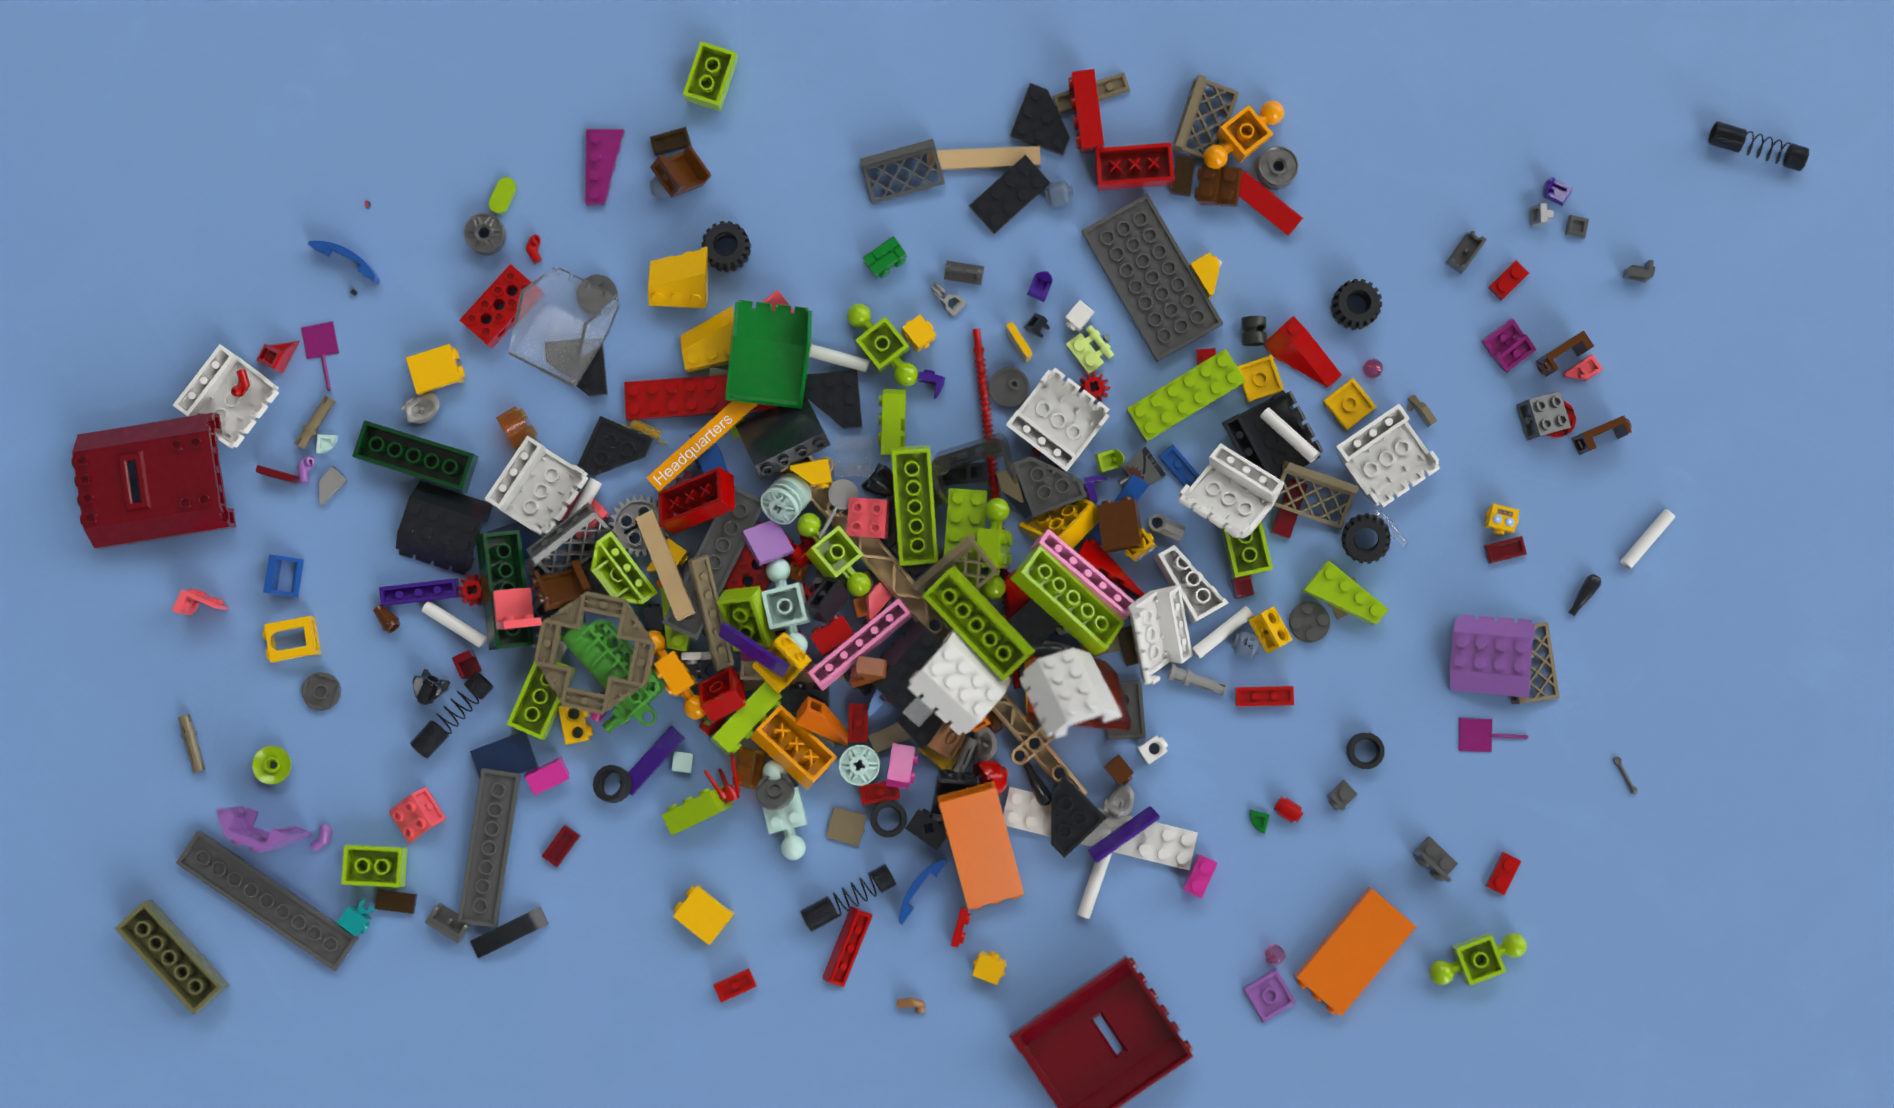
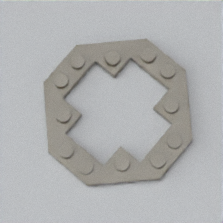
[534,591,656,714]

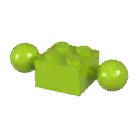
[847,303,918,387]
[976,498,1013,600]
[797,513,871,597]
[1429,933,1527,986]

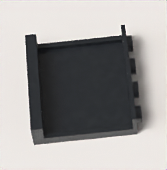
[736,393,831,479]

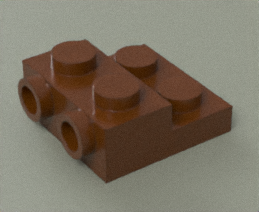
[1194,164,1242,207]

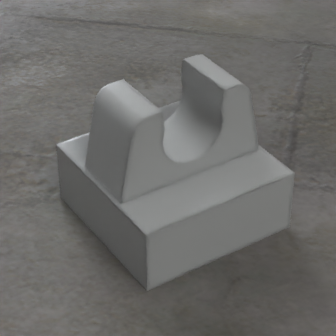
[1530,203,1554,227]

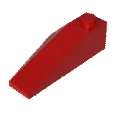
[1263,315,1342,388]
[1078,539,1144,598]

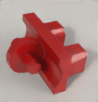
[786,535,816,567]

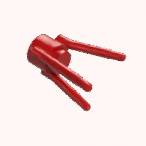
[704,754,741,803]

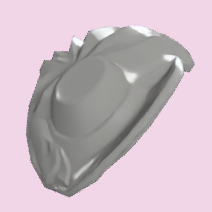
[401,393,439,424]
[973,726,997,762]
[1103,785,1134,819]

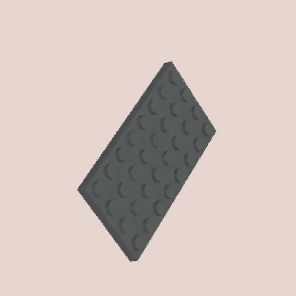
[1081,193,1224,362]

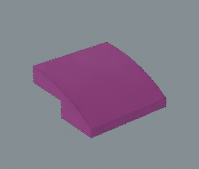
[1481,318,1537,373]

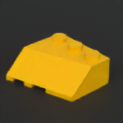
[648,246,708,308]
[680,306,734,373]
[1018,499,1099,549]

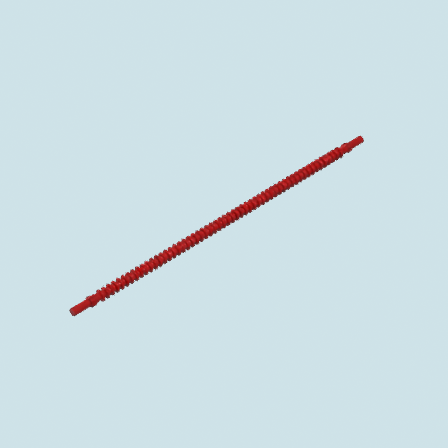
[973,329,1021,689]

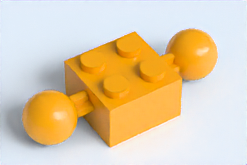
[1203,100,1284,169]
[648,630,706,720]

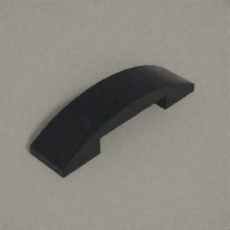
[932,462,987,485]
[470,906,549,958]

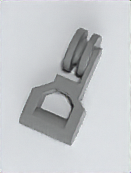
[930,282,967,317]

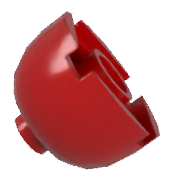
[973,759,1009,795]

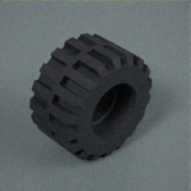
[701,221,751,272]
[1331,279,1382,330]
[1342,513,1391,564]

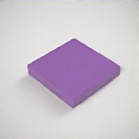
[741,520,794,566]
[1243,968,1296,1023]

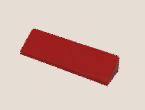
[1239,170,1303,236]
[822,906,873,987]

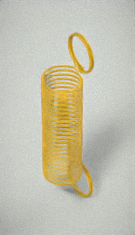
[621,419,667,445]

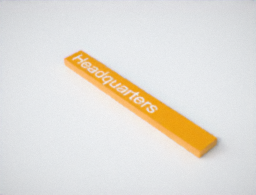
[646,401,759,493]

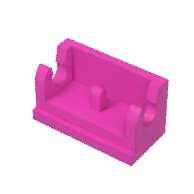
[525,756,570,796]

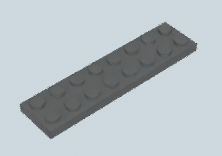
[662,486,762,640]
[458,768,521,928]

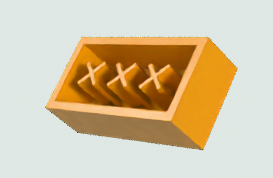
[750,704,837,790]

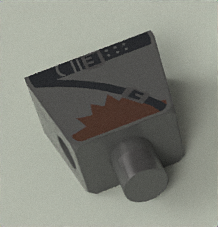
[1118,446,1166,489]

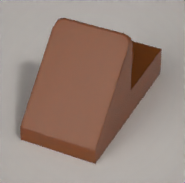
[850,656,887,688]

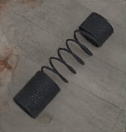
[1708,121,1809,171]
[410,672,494,759]
[800,864,896,932]

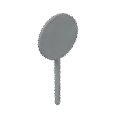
[818,479,859,540]

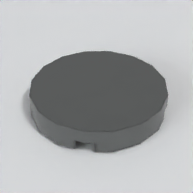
[301,672,341,711]
[756,773,795,811]

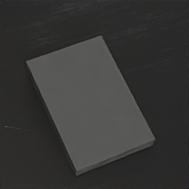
[1106,680,1146,740]

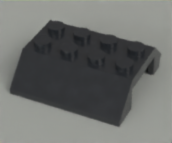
[1222,391,1324,479]
[396,481,493,575]
[871,621,944,728]

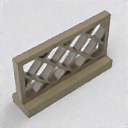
[1172,75,1239,159]
[1273,460,1359,529]
[911,534,1000,620]
[1510,622,1560,704]

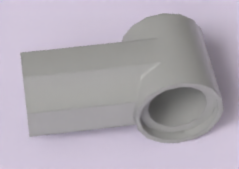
[1146,514,1186,542]

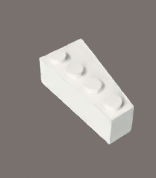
[1153,545,1229,624]

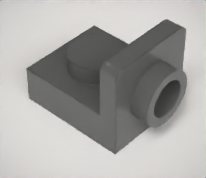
[1623,260,1655,282]
[1327,780,1357,810]

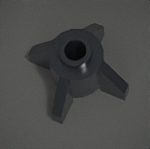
[861,463,894,497]
[412,669,450,705]

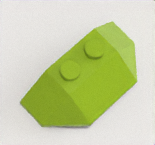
[590,531,658,604]

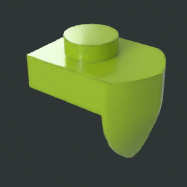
[1094,449,1125,473]

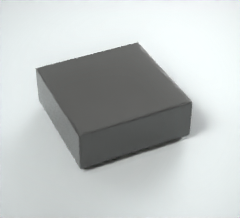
[1565,215,1589,238]

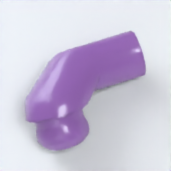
[297,456,315,484]
[310,824,332,852]

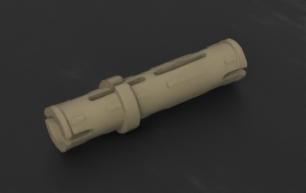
[294,395,336,450]
[178,714,206,773]

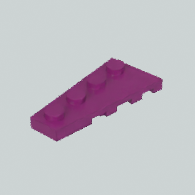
[585,129,625,205]

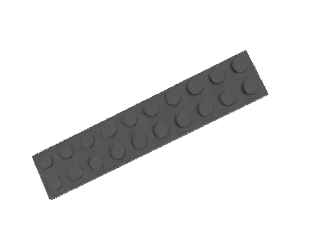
[176,830,359,971]

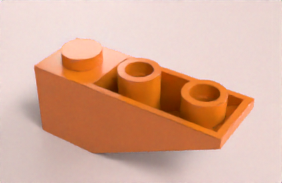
[796,696,848,746]

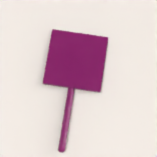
[301,321,339,391]
[1459,718,1529,752]

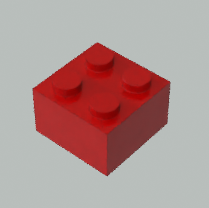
[810,615,855,656]
[698,666,746,722]

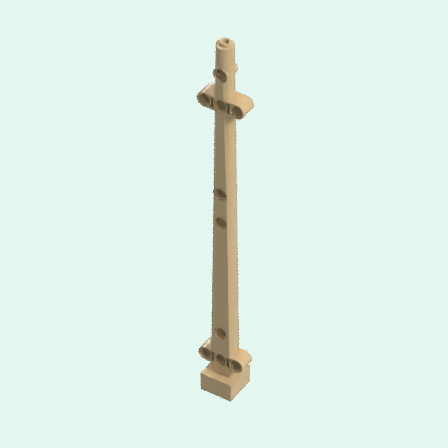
[779,455,1088,797]

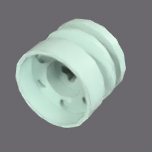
[760,473,812,525]
[839,745,881,786]

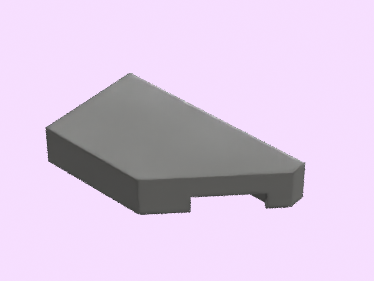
[319,467,348,505]

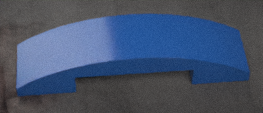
[308,241,380,284]
[899,858,948,925]

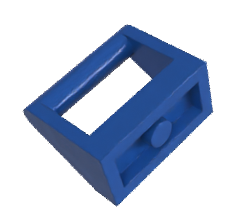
[263,554,304,597]

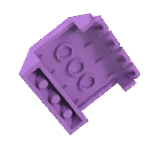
[1450,614,1535,698]
[216,806,312,853]

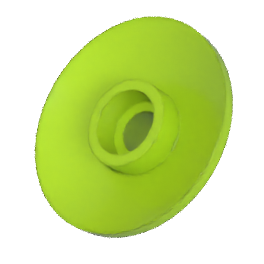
[252,746,292,785]

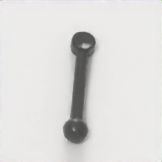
[1613,757,1638,794]

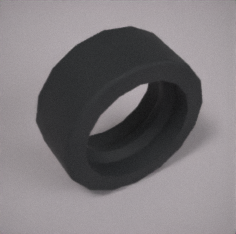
[1346,733,1385,769]
[593,765,632,803]
[870,800,907,838]

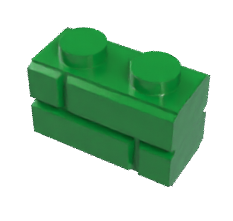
[862,236,907,279]

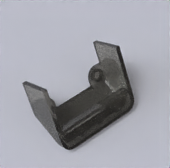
[931,433,1018,506]

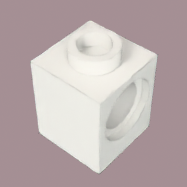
[1065,300,1094,332]
[1137,735,1168,764]

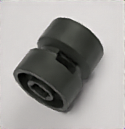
[1241,316,1267,346]

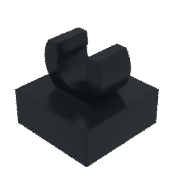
[1023,313,1050,338]

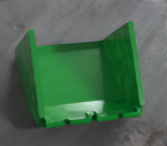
[725,300,812,409]

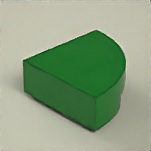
[1249,809,1269,834]

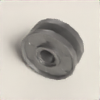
[1257,146,1299,190]
[464,213,507,255]

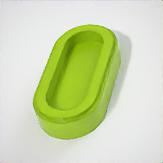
[489,177,517,214]

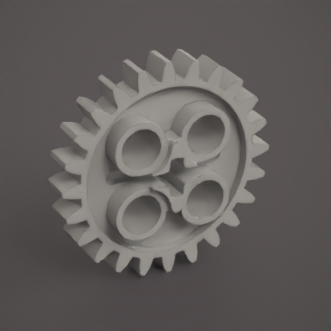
[608,495,670,557]

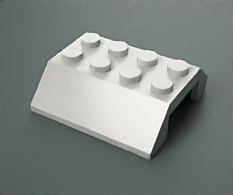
[173,344,279,449]
[1005,368,1110,472]
[1336,404,1440,508]
[484,436,588,537]
[1178,443,1284,539]
[1128,585,1193,685]
[907,629,1012,735]
[1020,648,1122,738]

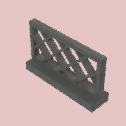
[860,139,945,204]
[527,502,618,574]

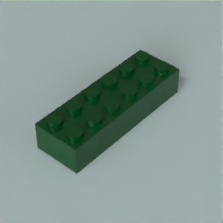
[352,420,478,493]
[475,530,534,650]

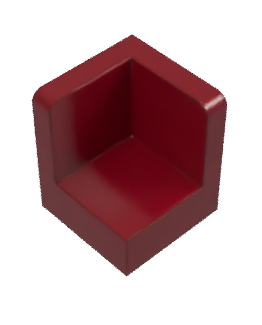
[1231,574,1254,599]
[452,650,482,679]

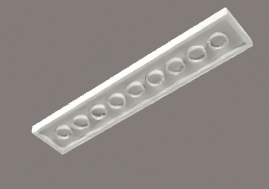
[1003,787,1198,870]

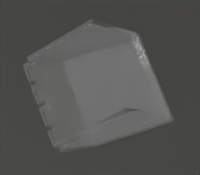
[508,267,620,387]

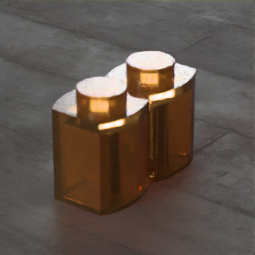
[496,406,538,451]
[732,747,767,789]

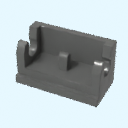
[1445,231,1487,274]
[425,903,472,943]

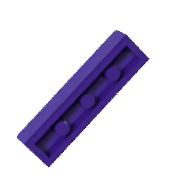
[379,578,458,606]
[719,622,791,678]
[619,725,685,796]
[1088,806,1160,862]

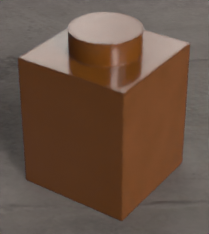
[1103,755,1134,785]

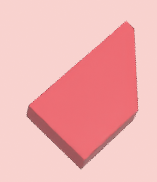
[1562,354,1603,381]
[866,582,892,621]

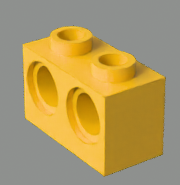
[1248,606,1293,654]
[558,706,593,745]

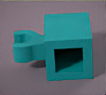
[336,899,375,936]

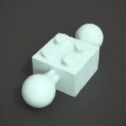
[761,558,811,652]
[763,760,808,860]

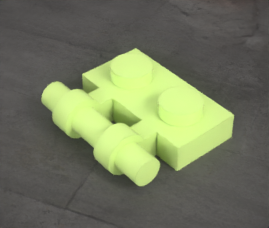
[1066,325,1114,374]

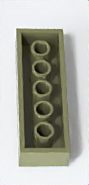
[115,900,230,1015]

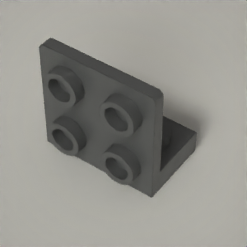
[1516,391,1571,441]
[1413,836,1458,882]

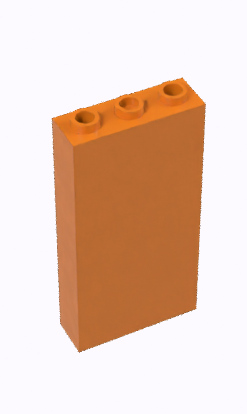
[937,781,1024,910]
[1294,887,1416,1016]

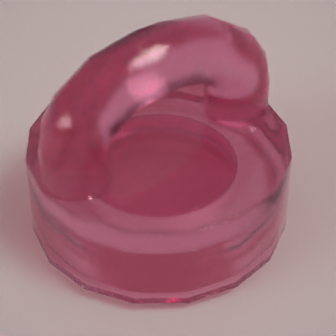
[1363,359,1383,378]

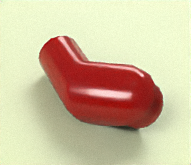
[526,235,542,264]
[231,369,250,397]

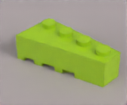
[1301,560,1389,625]
[710,681,783,756]

